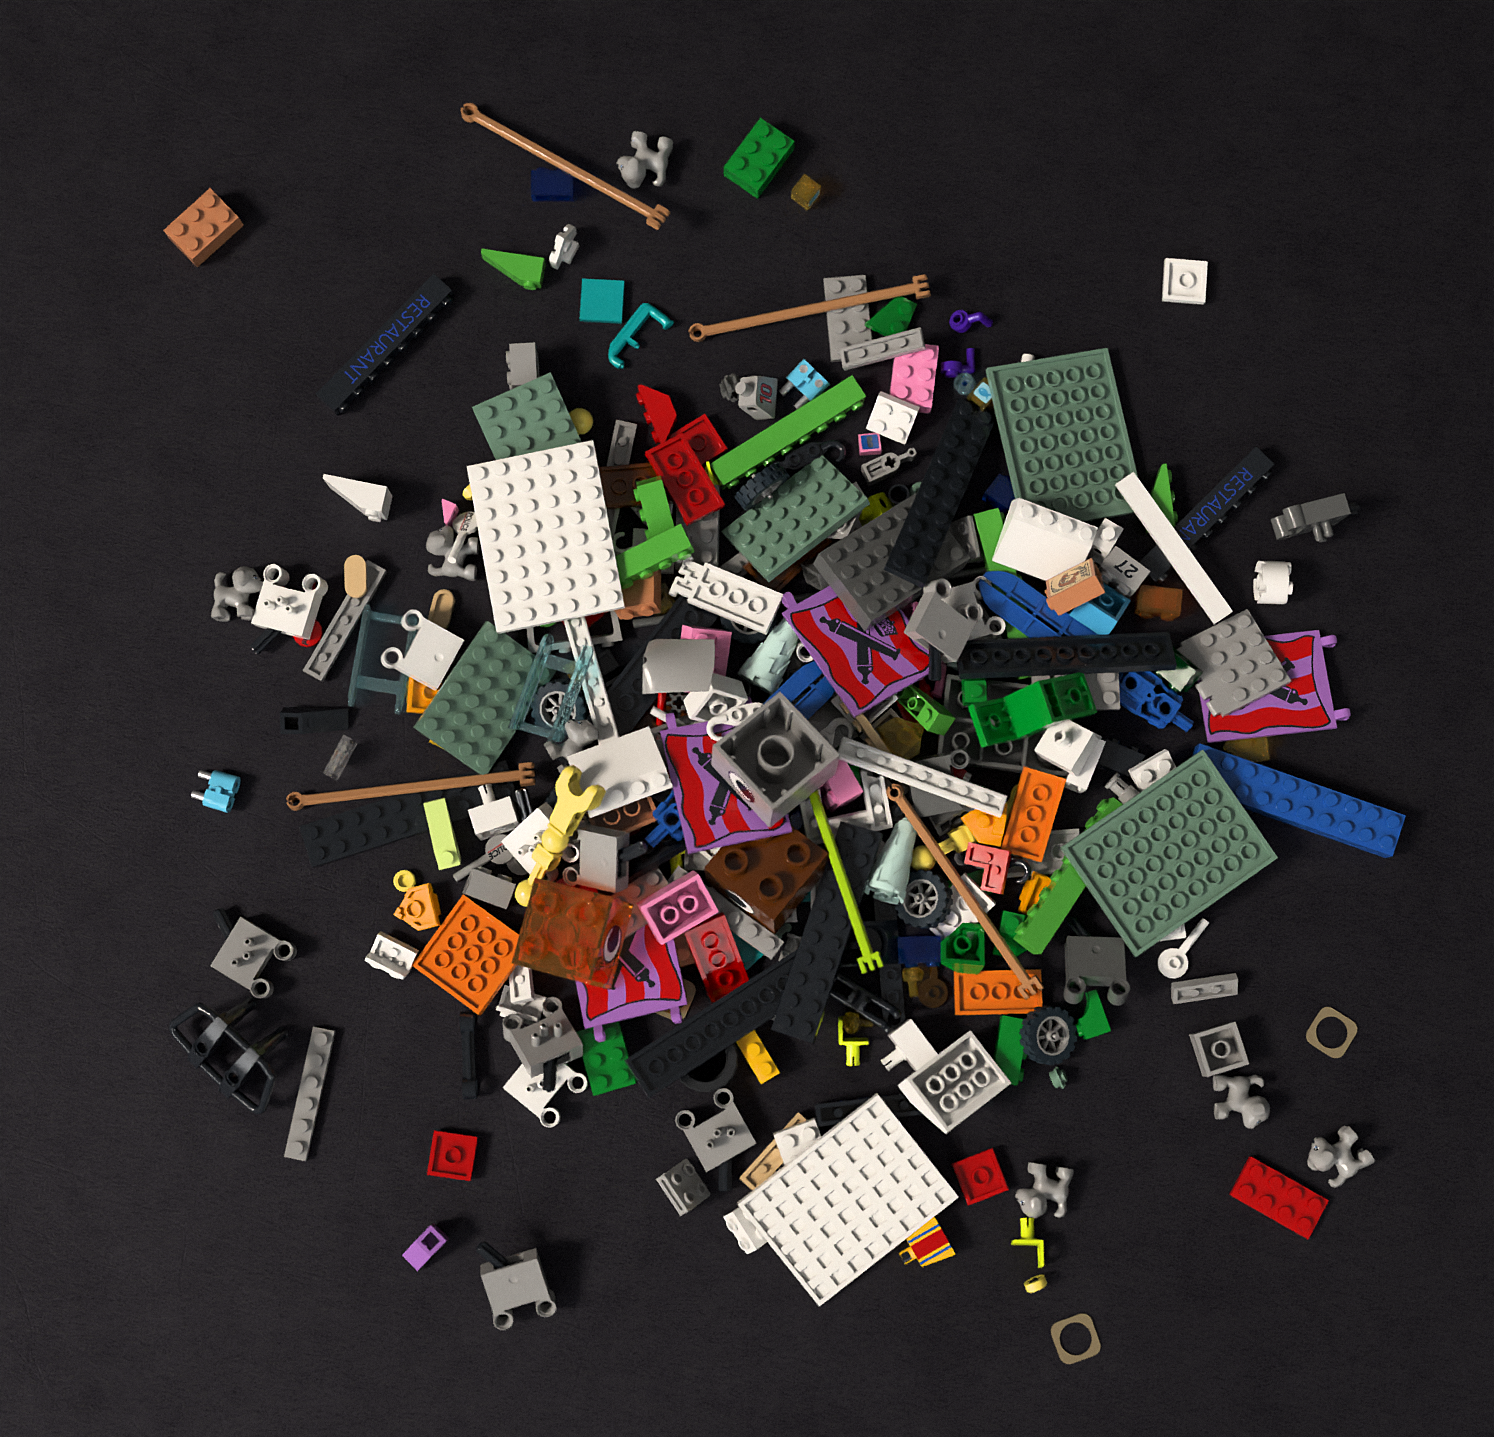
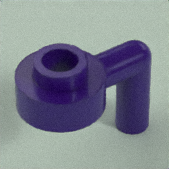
[949,310,993,333]
[941,348,975,378]

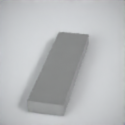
[839,327,926,371]

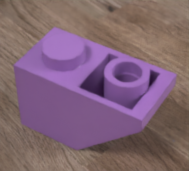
[402,1223,449,1271]

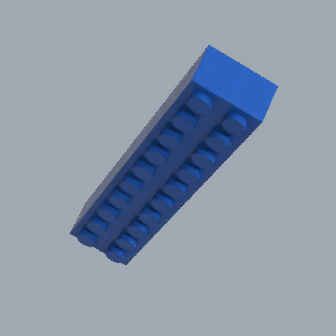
[1192,744,1406,858]

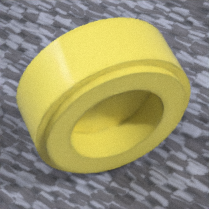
[394,870,416,892]
[1024,1275,1047,1293]

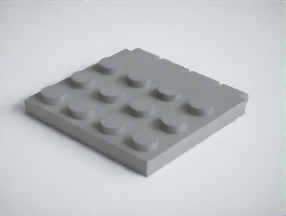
[1177,609,1291,718]

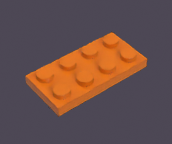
[999,766,1066,862]
[953,970,1042,1015]

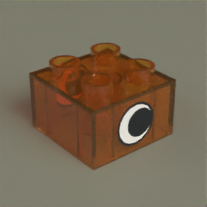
[512,878,634,990]

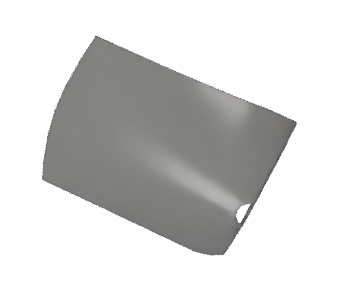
[642,639,715,694]

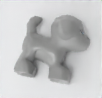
[616,132,673,188]
[426,525,480,581]
[211,566,264,622]
[544,719,599,774]
[1213,1075,1270,1129]
[1307,1125,1375,1188]
[1015,1162,1074,1218]

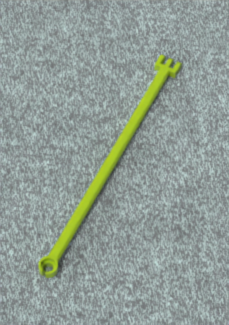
[808,789,884,974]

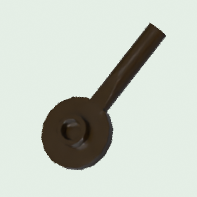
[917,938,948,1008]

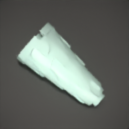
[738,618,799,695]
[864,818,917,904]

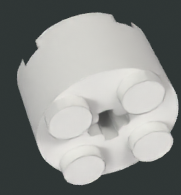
[1253,561,1293,604]

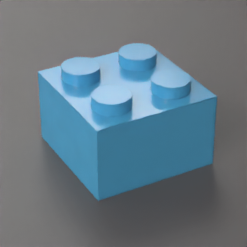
[1070,583,1131,635]

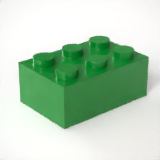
[724,118,795,199]
[576,1021,637,1096]

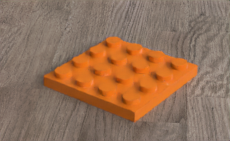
[412,895,532,1016]

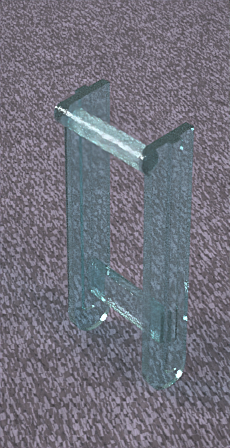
[348,604,418,715]
[508,634,593,742]

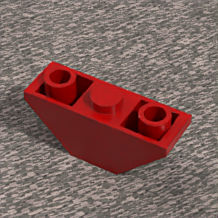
[636,384,677,444]

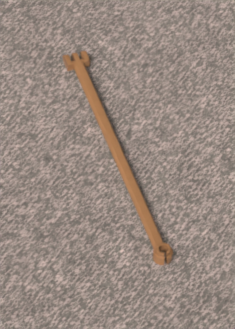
[461,103,670,230]
[689,274,931,342]
[286,762,536,811]
[886,783,1044,1000]

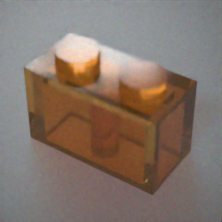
[1134,585,1183,621]

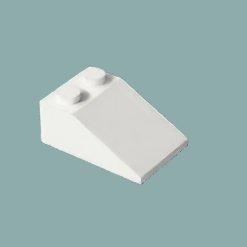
[323,474,392,522]

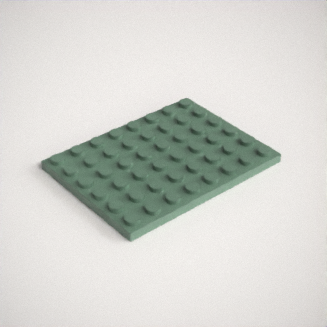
[986,348,1138,522]
[1060,750,1278,957]

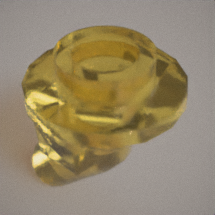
[902,965,924,997]
[842,1012,873,1034]

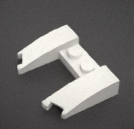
[799,770,893,844]

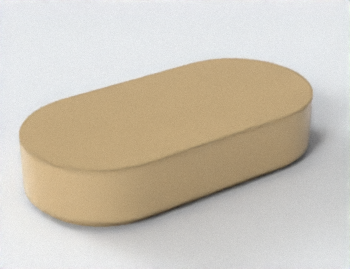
[344,555,367,599]
[428,589,455,630]

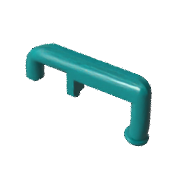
[608,303,674,369]

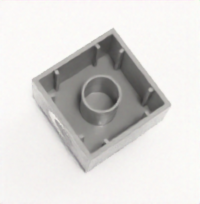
[711,692,840,828]

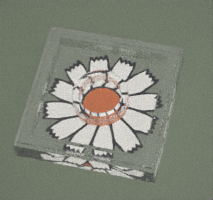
[323,734,357,781]

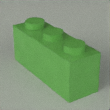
[633,475,675,540]

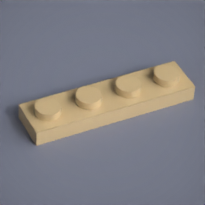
[839,698,891,753]
[739,1112,807,1190]

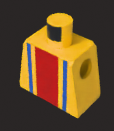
[899,1217,955,1267]

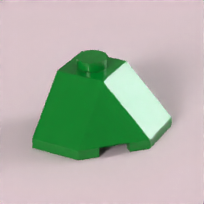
[992,910,1028,957]
[941,923,985,974]

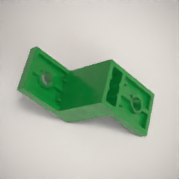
[968,672,1098,748]

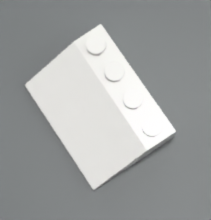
[992,498,1098,581]
[567,726,673,819]
[898,1031,1011,1133]

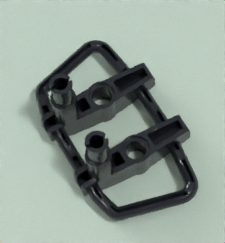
[169,997,288,1114]

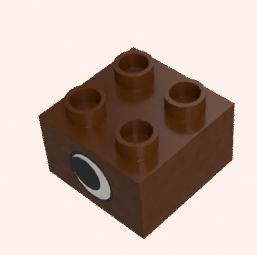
[704,826,828,935]

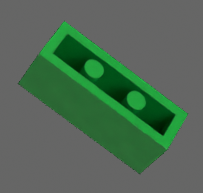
[993,1015,1027,1085]

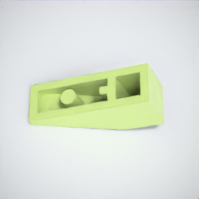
[424,797,461,870]

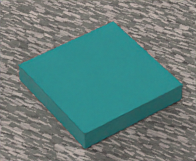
[580,279,624,324]

